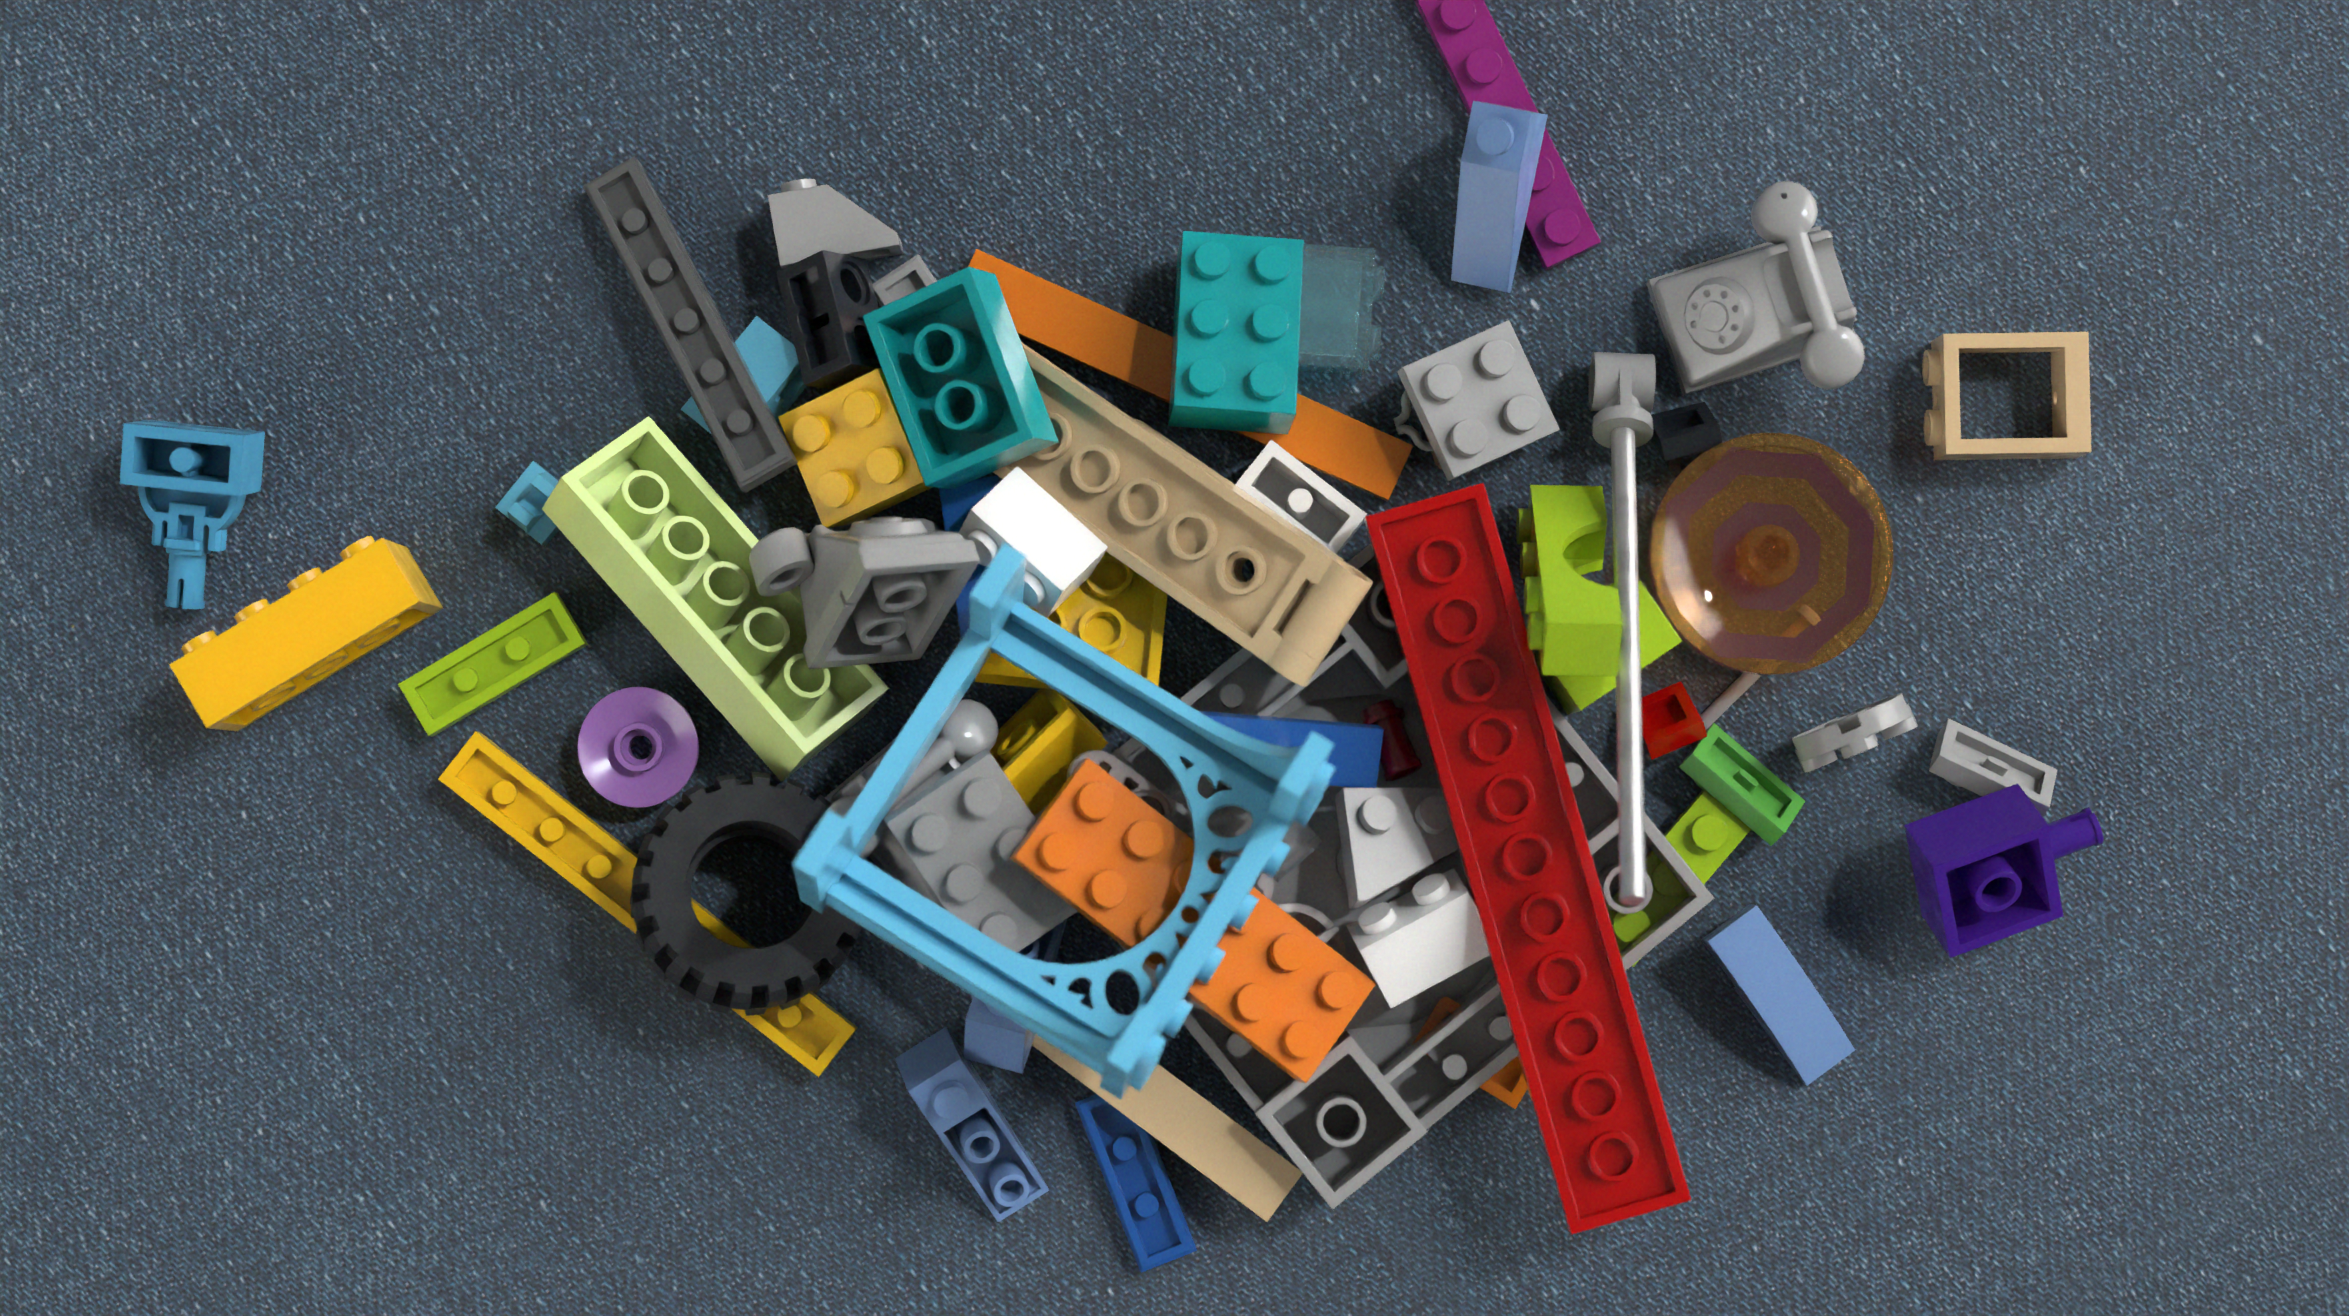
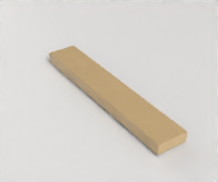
[1032,983,1303,1222]

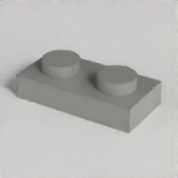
[1929,718,2057,817]

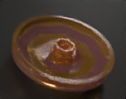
[1648,433,1893,676]

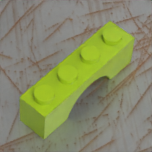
[1516,485,1623,676]

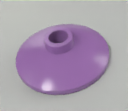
[578,687,699,808]

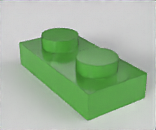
[1679,723,1805,846]

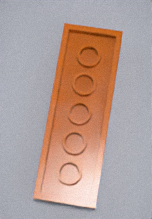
[1010,758,1377,1083]

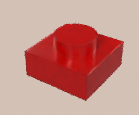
[1641,681,1707,760]

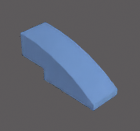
[1701,904,1855,1086]

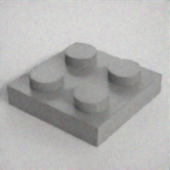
[1397,320,1560,481]

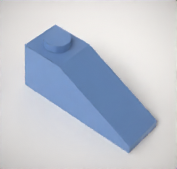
[1451,101,1548,293]

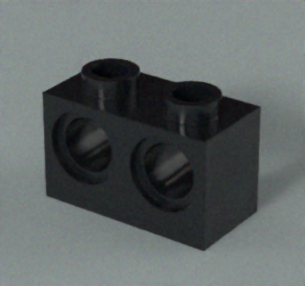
[776,250,882,390]

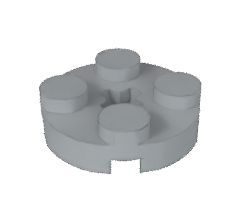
[1792,693,1918,773]

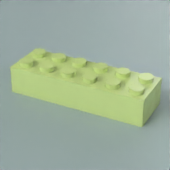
[542,416,889,782]

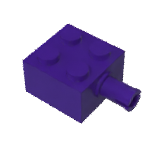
[1904,783,2104,958]

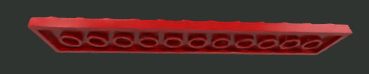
[1364,483,1691,1234]

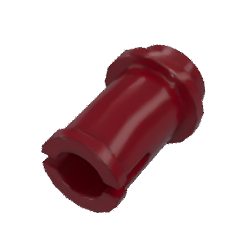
[1359,699,1422,781]

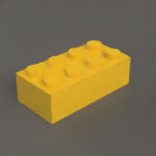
[169,536,443,731]

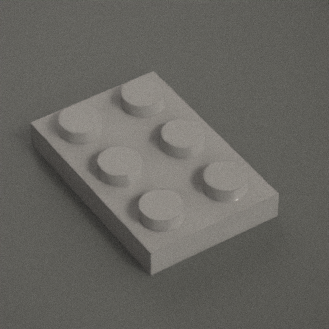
[884,748,1077,953]

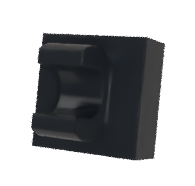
[1651,402,1723,478]

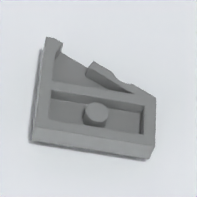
[1335,788,1459,908]

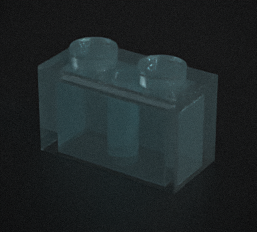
[1298,244,1385,376]

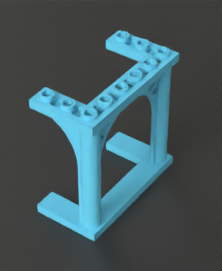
[792,543,1336,1100]

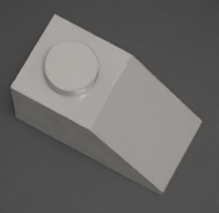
[768,179,903,269]

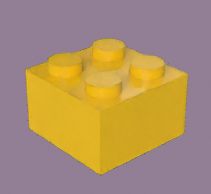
[778,368,932,528]

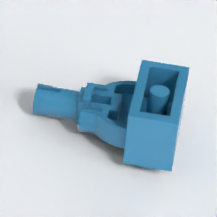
[120,420,265,609]

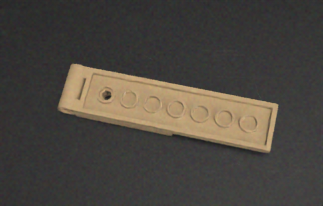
[993,342,1373,687]

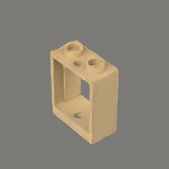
[1922,332,2091,460]

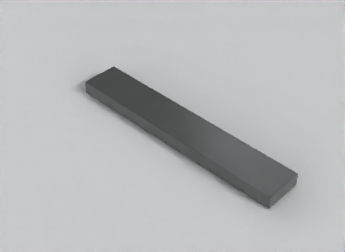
[583,156,798,493]

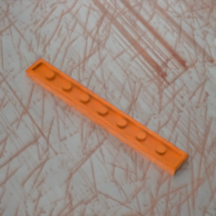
[968,249,1413,502]

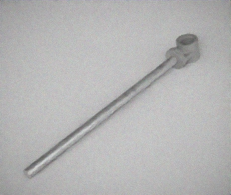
[1588,352,1656,906]

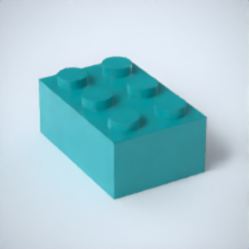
[1168,231,1304,435]
[862,267,1059,490]

